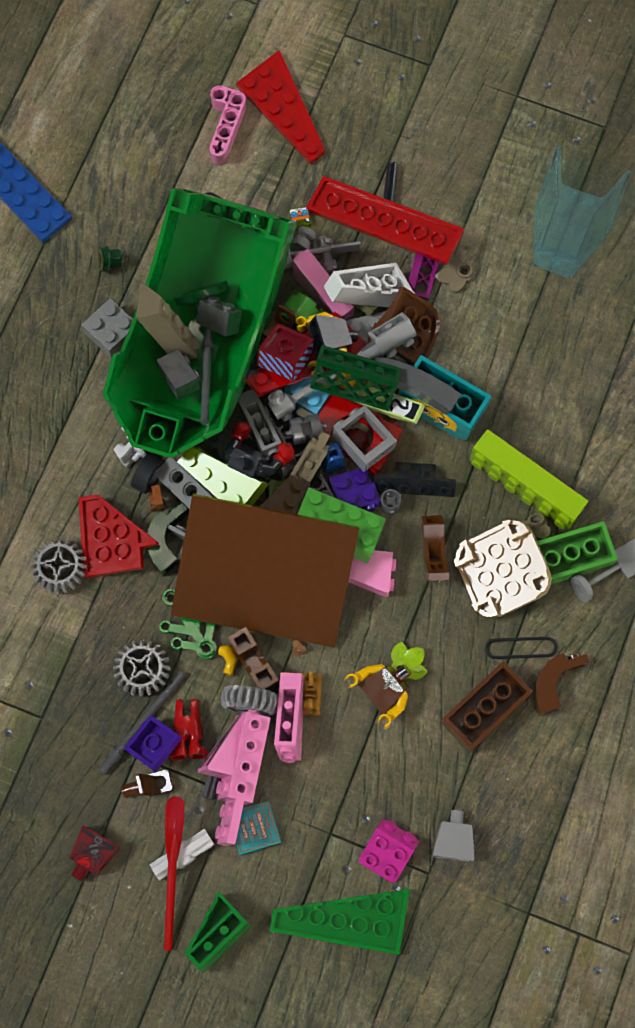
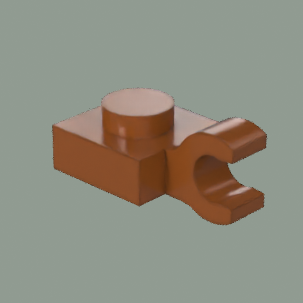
[149,485,166,512]

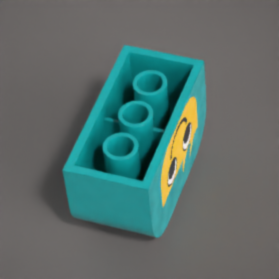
[399,355,491,440]

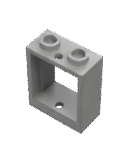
[332,405,397,472]

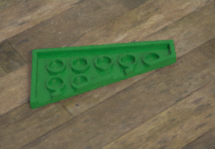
[270,889,410,955]

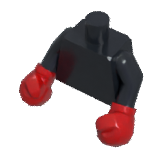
[224,421,295,479]

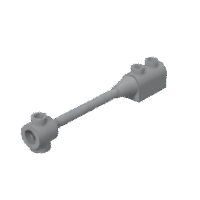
[267,313,417,421]

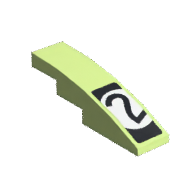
[350,384,425,424]

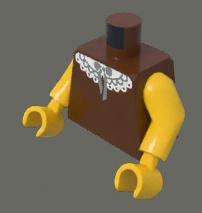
[344,664,412,729]

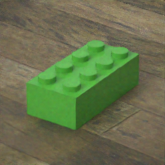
[298,487,386,563]
[537,521,618,585]

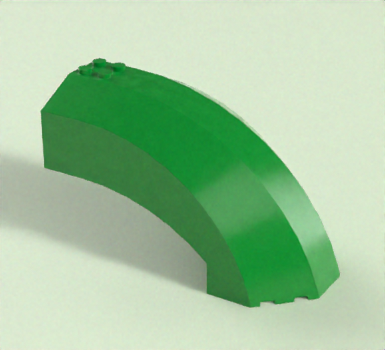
[102,188,297,458]

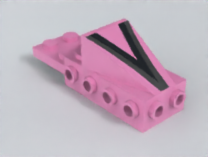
[197,710,271,846]

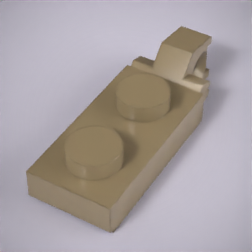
[289,430,330,483]

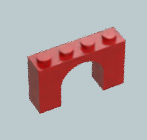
[318,394,403,474]

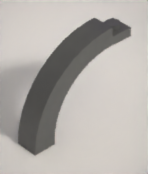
[357,357,461,414]

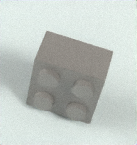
[81,298,133,359]

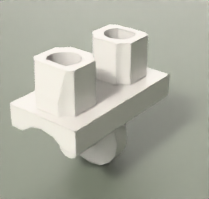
[114,436,147,468]

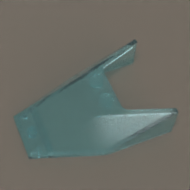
[534,145,631,279]

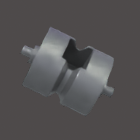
[286,413,326,445]

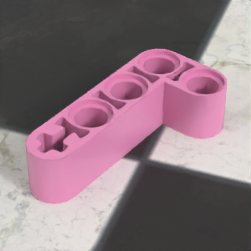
[209,86,246,165]

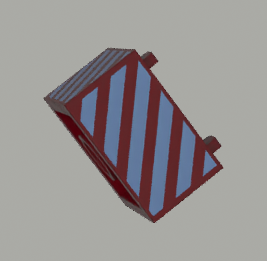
[257,324,314,381]

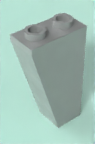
[237,390,281,459]

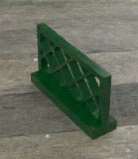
[310,345,402,411]

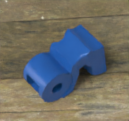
[321,443,346,474]

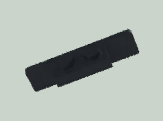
[374,462,456,497]

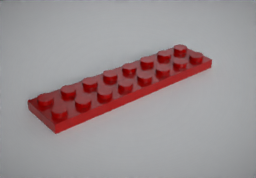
[306,176,464,265]

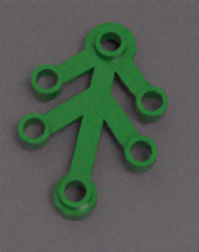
[159,589,217,659]

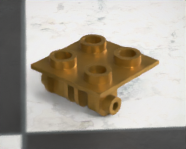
[279,672,322,716]

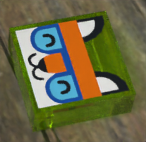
[289,206,311,229]

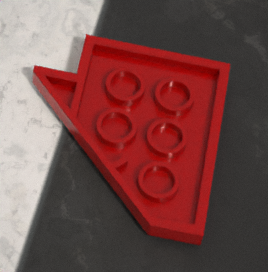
[78,494,159,578]

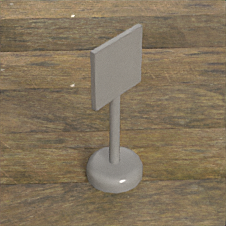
[285,241,360,269]
[570,538,635,603]

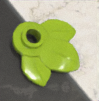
[391,642,428,680]

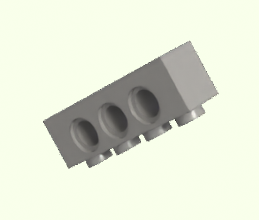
[153,458,213,509]

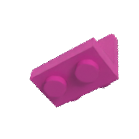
[359,818,420,883]

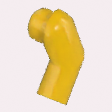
[218,645,238,676]

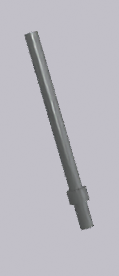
[200,329,214,425]
[98,671,186,775]

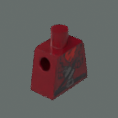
[69,825,120,882]

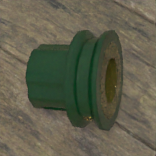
[98,246,122,272]

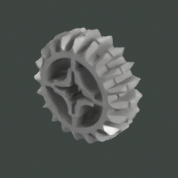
[30,538,87,594]
[113,640,170,697]
[221,685,278,716]

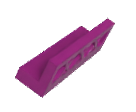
[408,253,439,300]

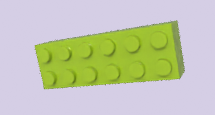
[469,429,589,531]

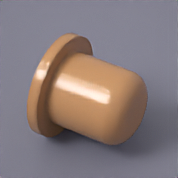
[292,640,306,656]

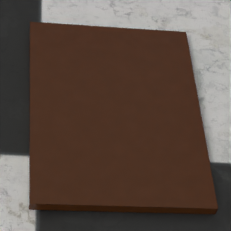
[171,494,359,648]

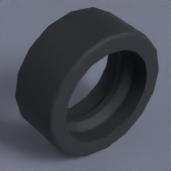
[131,453,164,494]

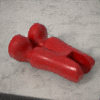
[168,699,208,760]

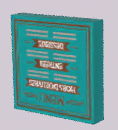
[236,801,281,855]

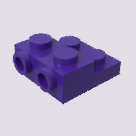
[327,469,381,512]
[124,715,182,773]

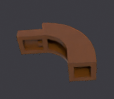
[422,515,449,582]
[533,653,589,716]

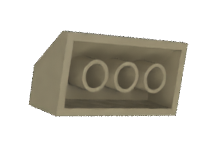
[137,284,199,360]

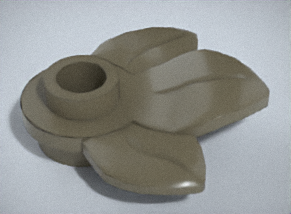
[435,255,474,291]
[520,513,551,540]

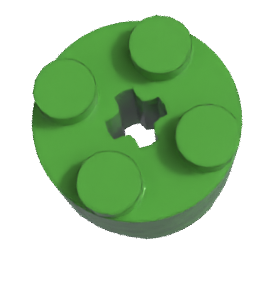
[281,291,325,334]

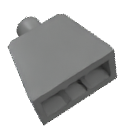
[432,810,474,862]

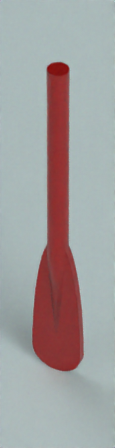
[164,796,185,951]

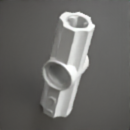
[150,829,215,881]

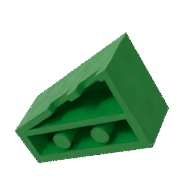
[184,891,252,974]

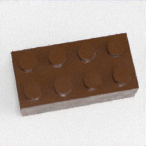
[440,661,533,753]

